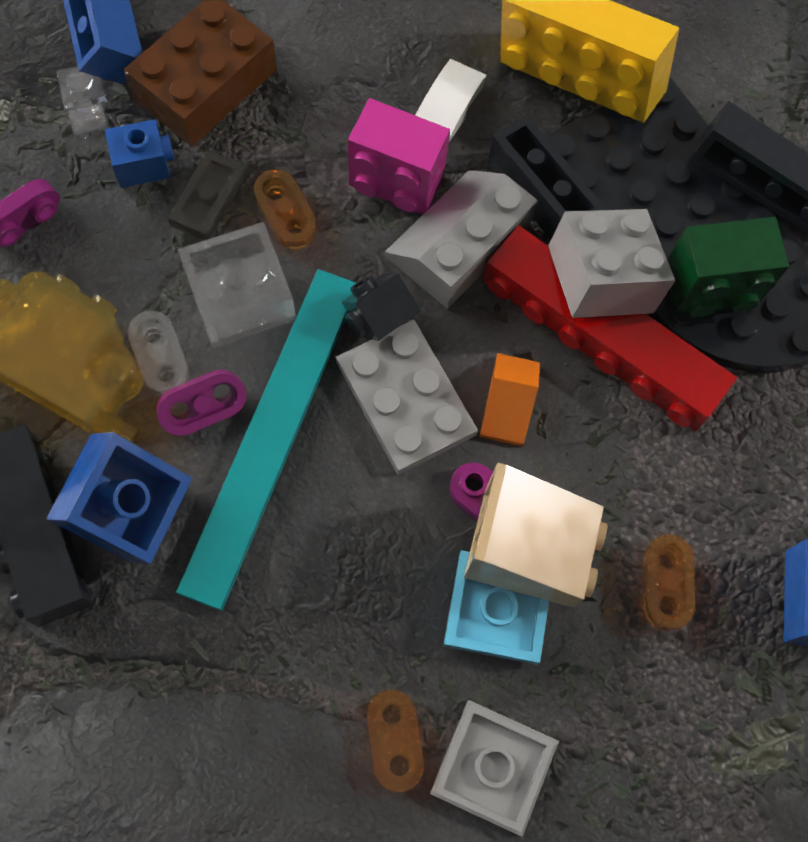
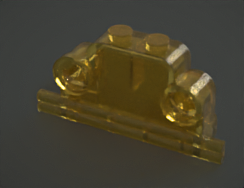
[0,271,144,442]

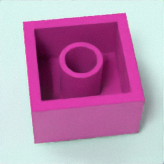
[348,98,450,214]

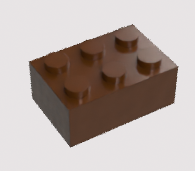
[124,0,277,147]

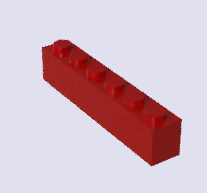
[483,225,737,432]

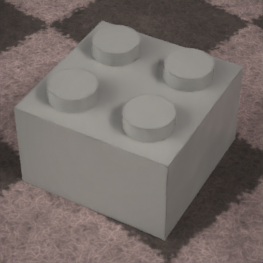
[548,209,675,318]

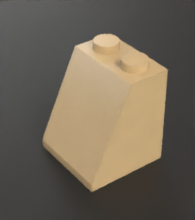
[463,463,607,608]

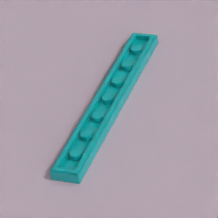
[176,269,356,612]

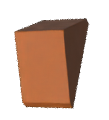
[479,353,540,447]

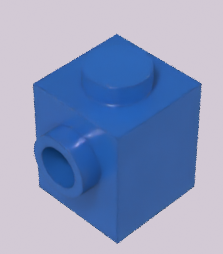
[105,119,175,188]

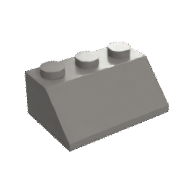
[384,170,538,309]

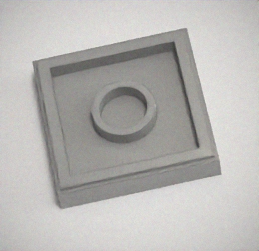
[429,700,559,837]

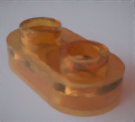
[254,169,317,249]
[643,534,695,631]
[367,690,424,792]

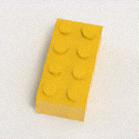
[500,0,680,123]

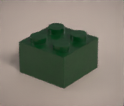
[667,217,790,318]

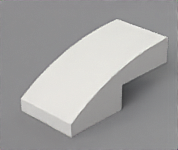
[415,59,487,141]

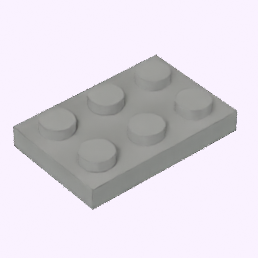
[336,319,478,475]

